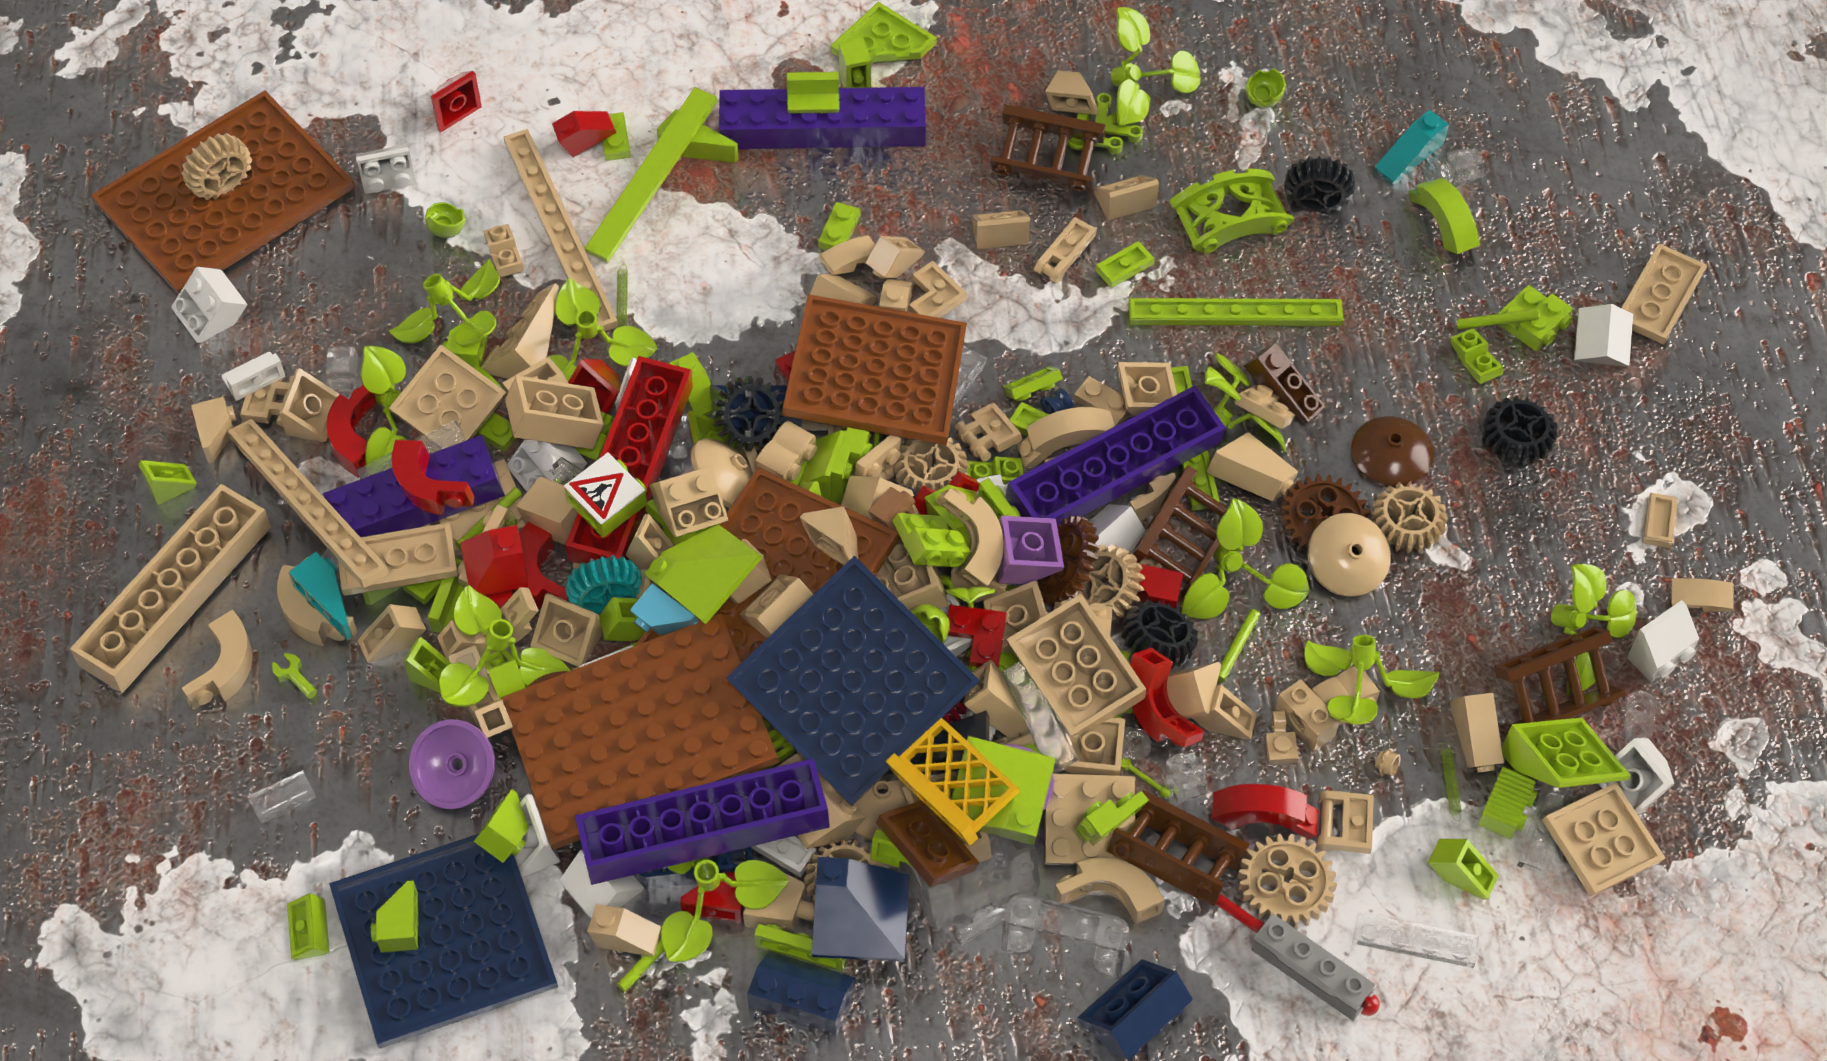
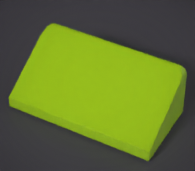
[287,893,329,960]

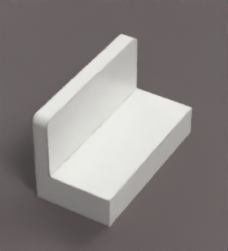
[222,352,286,401]

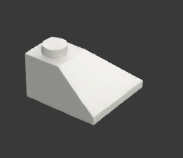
[1598,738,1674,816]

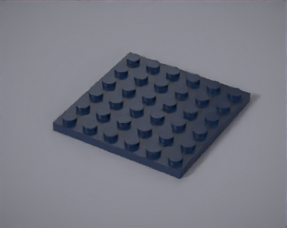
[726,556,980,807]
[329,834,558,1049]

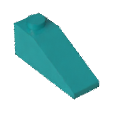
[1374,110,1449,185]
[289,552,352,641]

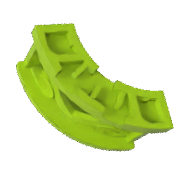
[1169,168,1295,254]

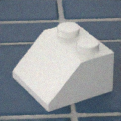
[1627,600,1699,682]

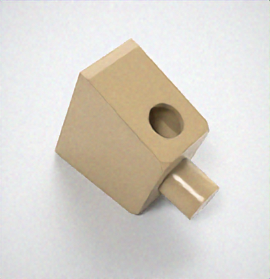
[743,873,815,933]

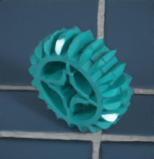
[565,555,642,615]

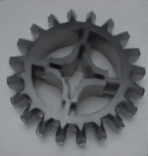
[1284,155,1356,213]
[711,376,784,451]
[1483,395,1558,466]
[1121,599,1198,670]

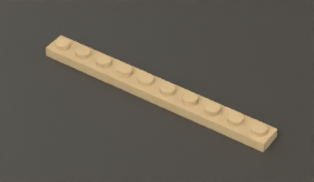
[503,129,618,334]
[227,418,389,588]

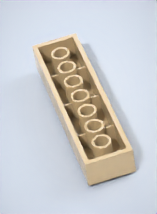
[70,484,271,693]

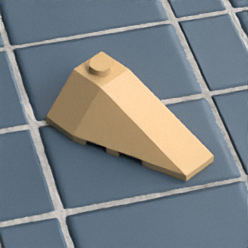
[481,283,559,379]

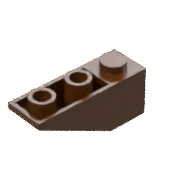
[1244,343,1326,423]

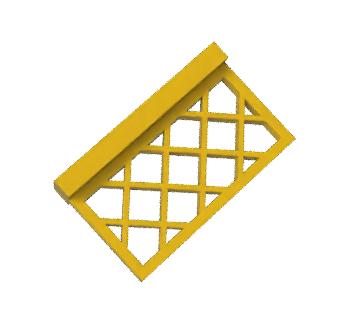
[886,718,1020,846]

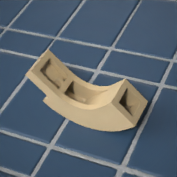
[1017,407,1115,470]
[936,488,1004,587]
[277,565,357,646]
[437,587,539,660]
[181,609,253,710]
[447,645,513,738]
[1054,858,1165,924]

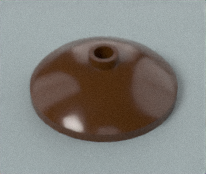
[1351,416,1434,488]

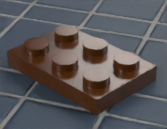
[876,801,979,887]

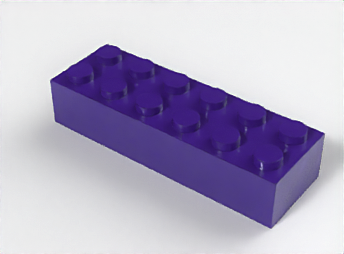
[323,435,505,538]

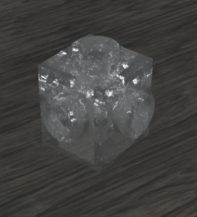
[1162,752,1207,804]

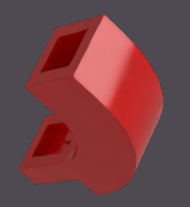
[326,385,377,478]
[392,440,475,515]
[519,522,569,610]
[1130,648,1204,748]
[1211,784,1319,840]

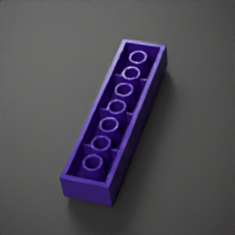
[719,87,926,149]
[1005,385,1226,525]
[575,758,830,885]

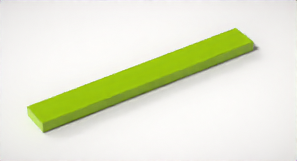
[585,87,718,263]
[1128,298,1344,326]

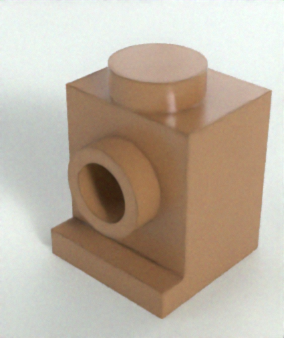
[868,486,915,531]

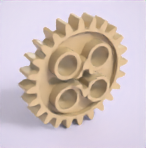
[1238,834,1337,929]

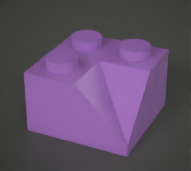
[997,516,1064,584]

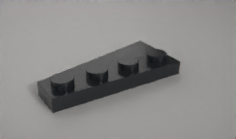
[879,711,990,782]

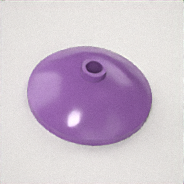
[409,719,495,809]

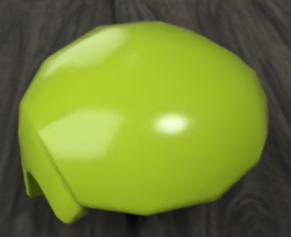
[1245,68,1286,108]
[425,202,466,238]
[910,604,950,644]

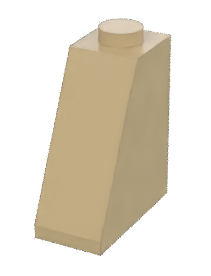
[1207,432,1298,501]
[964,660,1034,738]
[1450,693,1504,773]

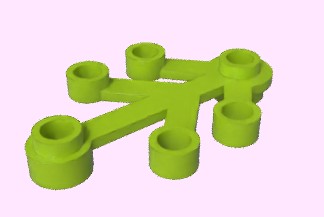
[1068,93,1150,154]

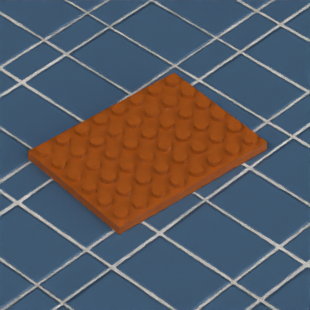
[91,90,356,295]
[635,468,901,718]
[501,613,779,850]

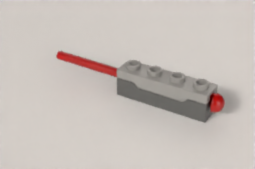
[1216,894,1380,1021]

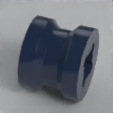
[1040,388,1074,414]

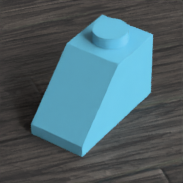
[630,584,699,635]

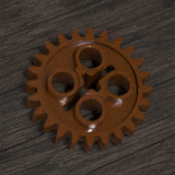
[1279,474,1371,553]
[1037,515,1100,606]

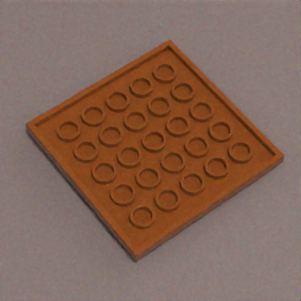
[782,294,967,445]

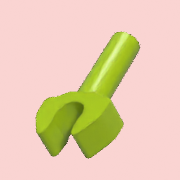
[272,653,317,699]

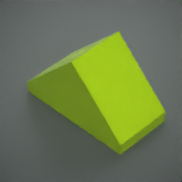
[138,460,197,505]
[404,637,450,693]

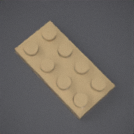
[1622,243,1708,345]
[338,522,458,596]

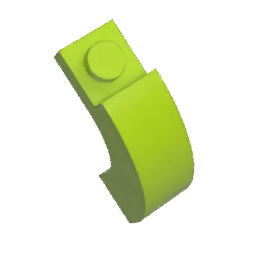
[1408,178,1480,254]

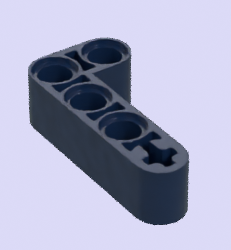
[636,847,753,889]

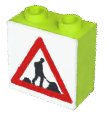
[564,453,647,538]

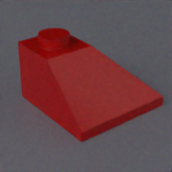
[431,71,482,133]
[568,359,620,414]
[460,525,528,596]

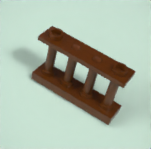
[990,104,1106,192]
[1131,465,1240,596]
[1494,626,1626,728]
[1107,790,1250,907]

